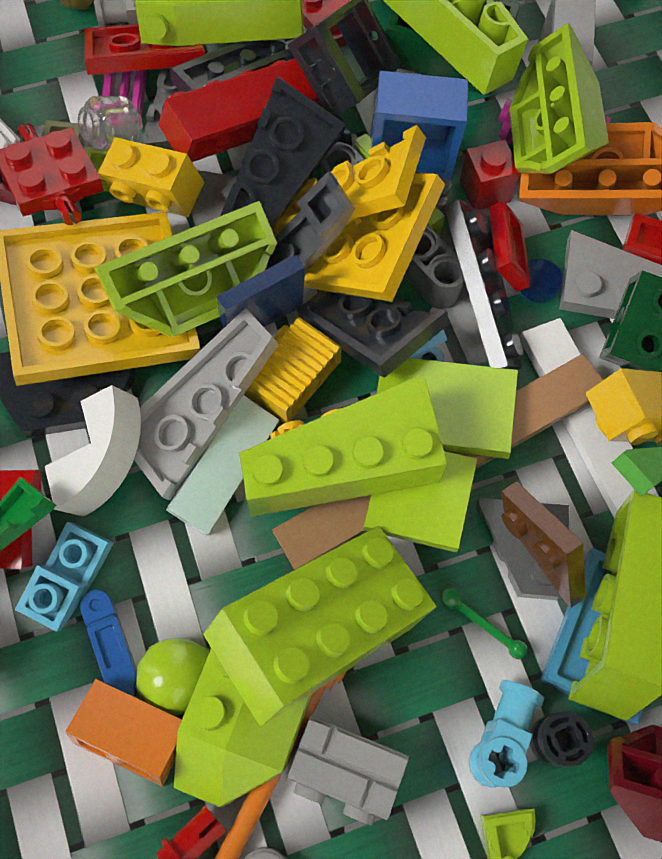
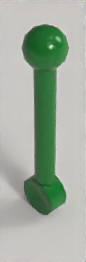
[441,588,528,660]

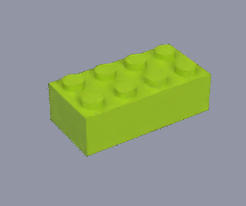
[203,526,437,727]

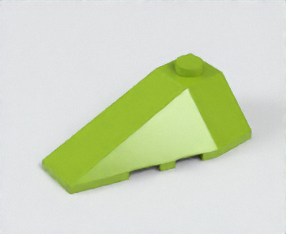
[135,0,304,46]

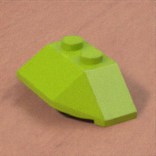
[510,23,609,174]
[94,201,277,338]
[174,648,312,807]

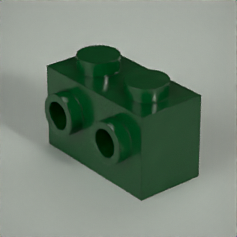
[599,270,662,372]

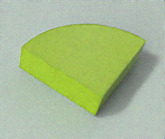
[480,808,535,859]

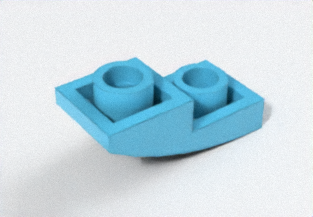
[15,522,114,632]

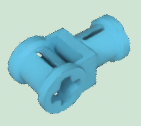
[469,680,544,788]

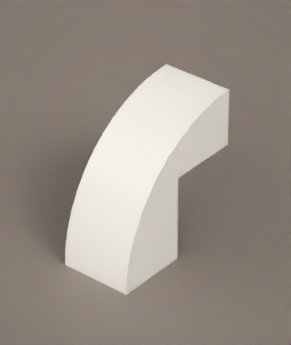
[45,385,141,517]

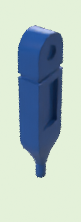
[80,590,137,698]

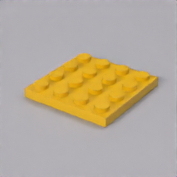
[0,212,201,386]

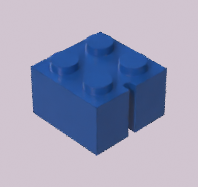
[370,71,468,179]

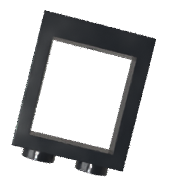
[287,0,403,116]

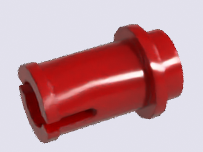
[156,805,227,859]

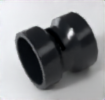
[530,711,594,767]

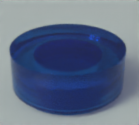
[520,259,563,303]

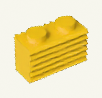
[245,317,342,424]

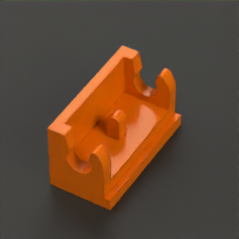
[65,679,182,787]

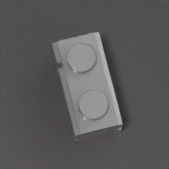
[287,716,409,826]

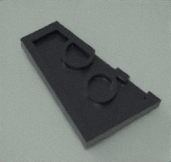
[296,290,450,378]

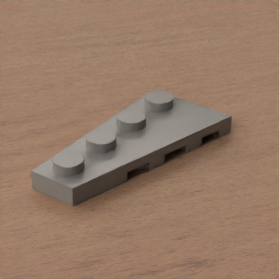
[559,230,662,319]
[134,308,279,501]

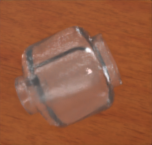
[78,96,142,151]

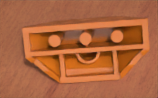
[519,122,662,215]

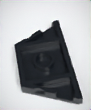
[0,352,136,438]

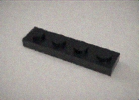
[171,27,307,92]

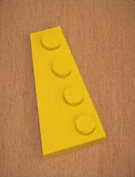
[272,125,426,237]

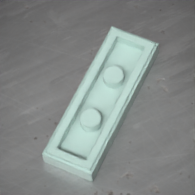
[166,395,279,535]

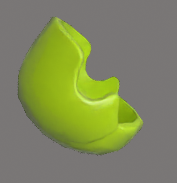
[136,638,210,716]

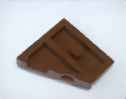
[501,481,586,608]

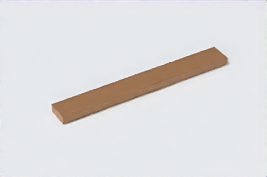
[272,354,603,570]

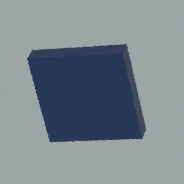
[217,255,305,330]

